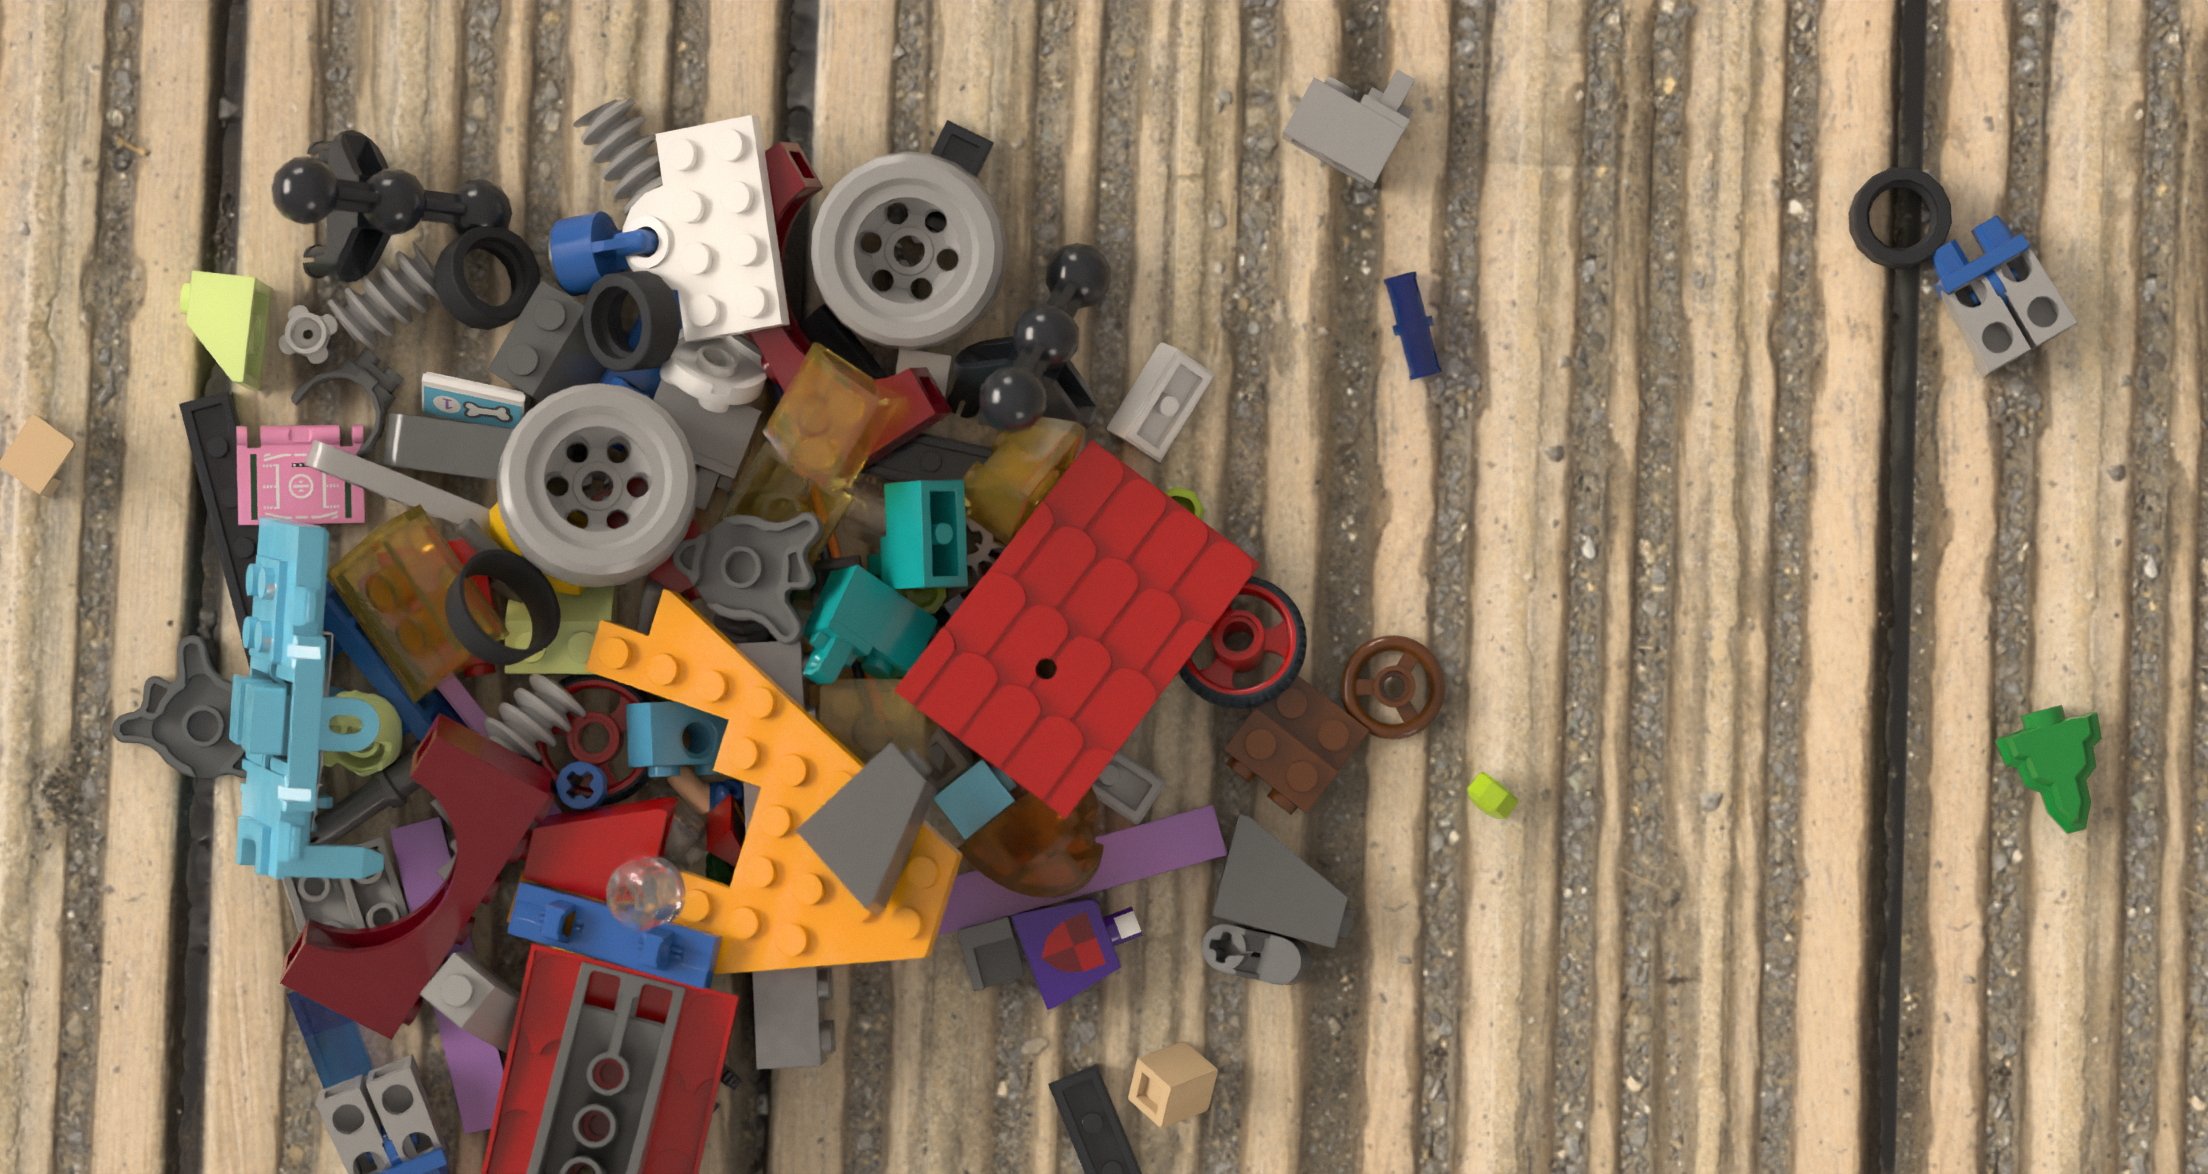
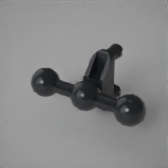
[271,130,512,283]
[947,243,1111,462]

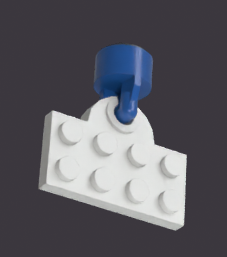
[548,115,790,342]

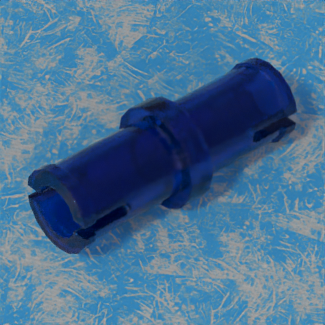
[1383,271,1443,380]

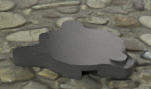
[673,512,824,645]
[112,635,247,778]

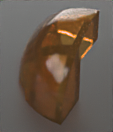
[957,786,1104,898]

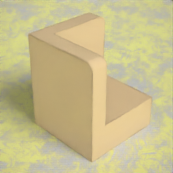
[0,414,76,498]
[1128,1041,1218,1129]

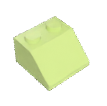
[180,270,272,391]
[505,586,617,676]

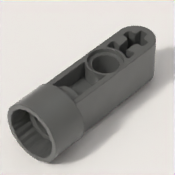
[383,412,586,497]

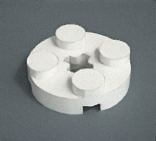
[660,329,767,413]

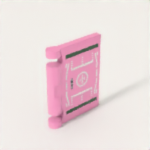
[236,424,365,525]

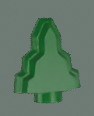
[1995,705,2102,834]

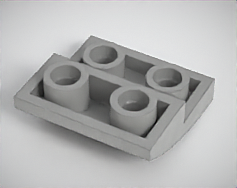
[282,836,408,934]

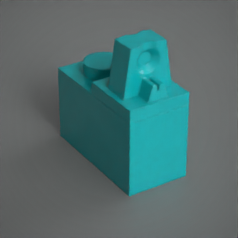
[867,480,968,590]
[803,565,938,685]

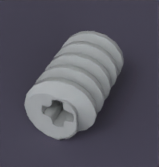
[573,98,663,215]
[327,241,441,350]
[480,673,586,762]

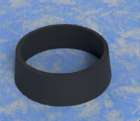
[445,549,561,666]

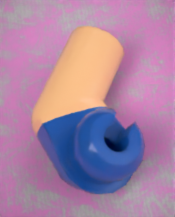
[667,766,744,816]

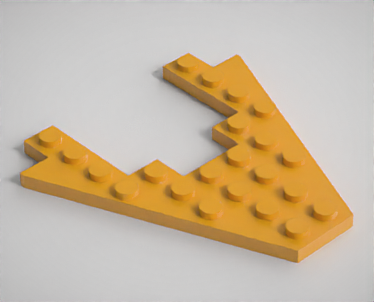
[506,589,963,974]

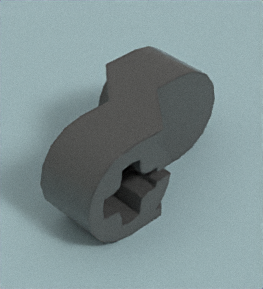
[1202,924,1312,985]

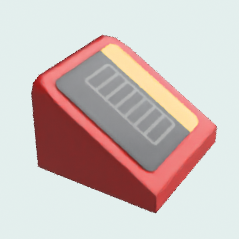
[706,794,746,868]

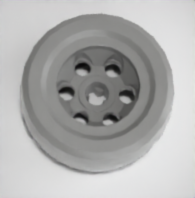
[810,151,1009,350]
[496,383,699,588]

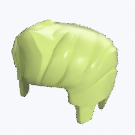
[322,690,403,777]

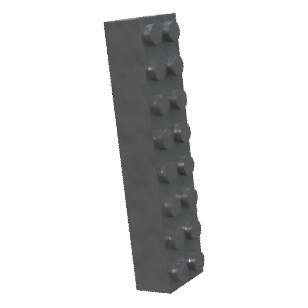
[737,640,836,1069]

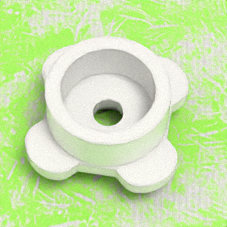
[278,305,338,364]

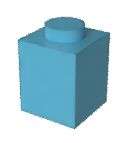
[934,759,1017,840]

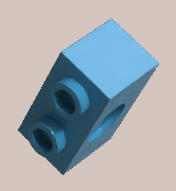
[626,702,729,777]

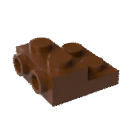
[1223,675,1370,815]

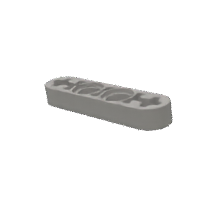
[304,440,491,534]

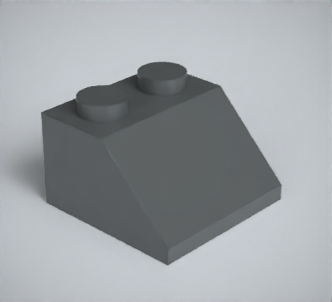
[487,280,628,402]

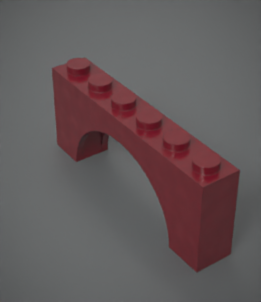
[744,142,953,479]
[280,713,555,1040]

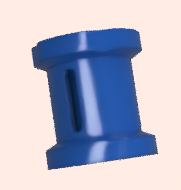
[556,761,608,809]

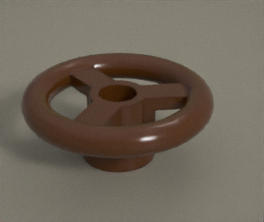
[1341,635,1445,740]

